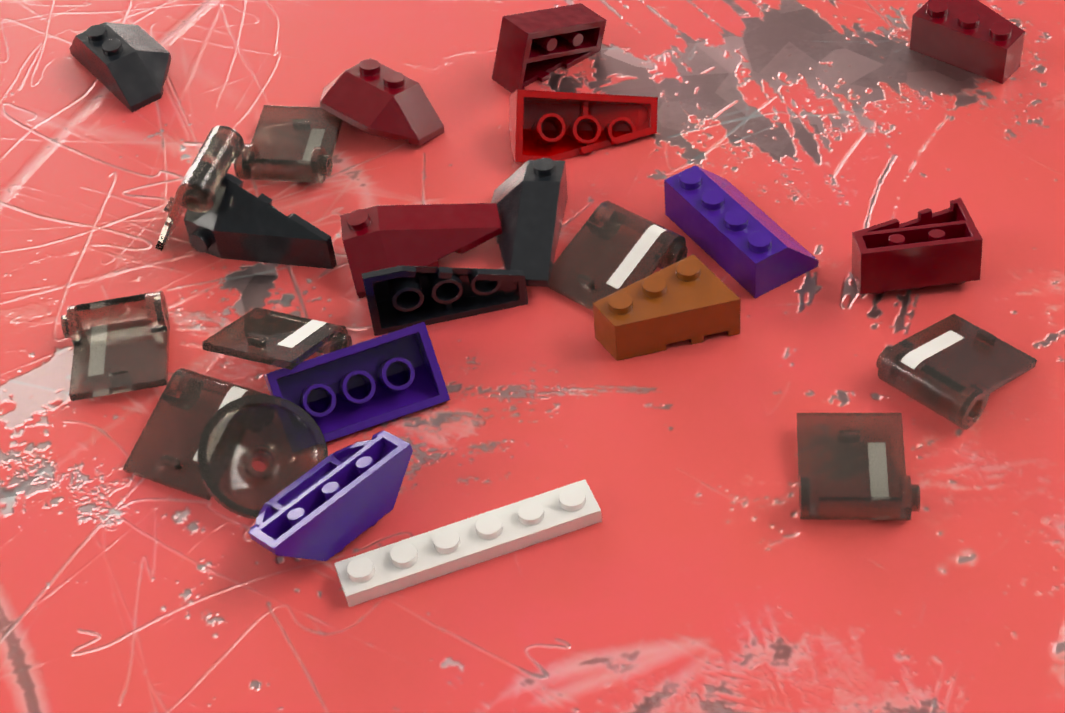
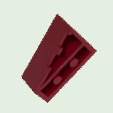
[910,0,1025,84]
[492,3,607,93]
[852,198,983,294]

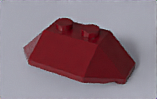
[320,58,444,146]

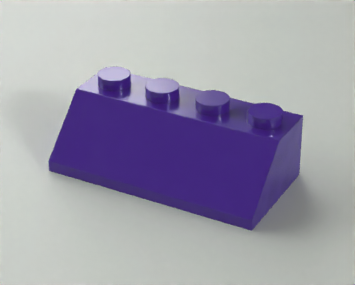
[664,165,819,298]
[264,322,450,453]

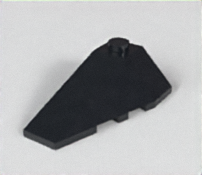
[184,165,337,269]

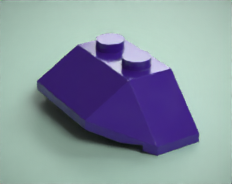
[248,430,413,561]

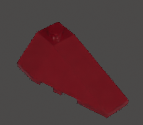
[340,203,503,298]

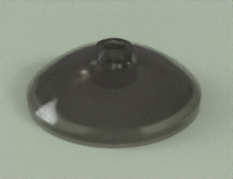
[197,395,328,520]

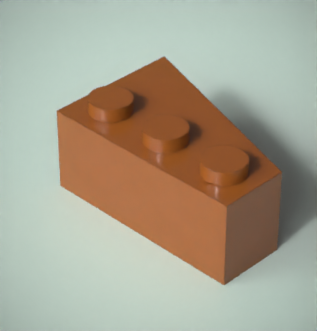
[592,254,741,361]

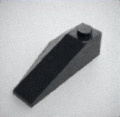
[491,158,568,287]
[362,265,528,336]

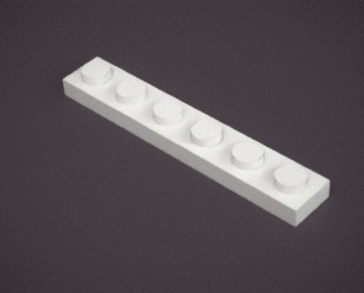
[334,479,602,607]

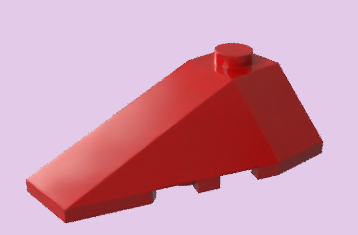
[509,89,658,163]

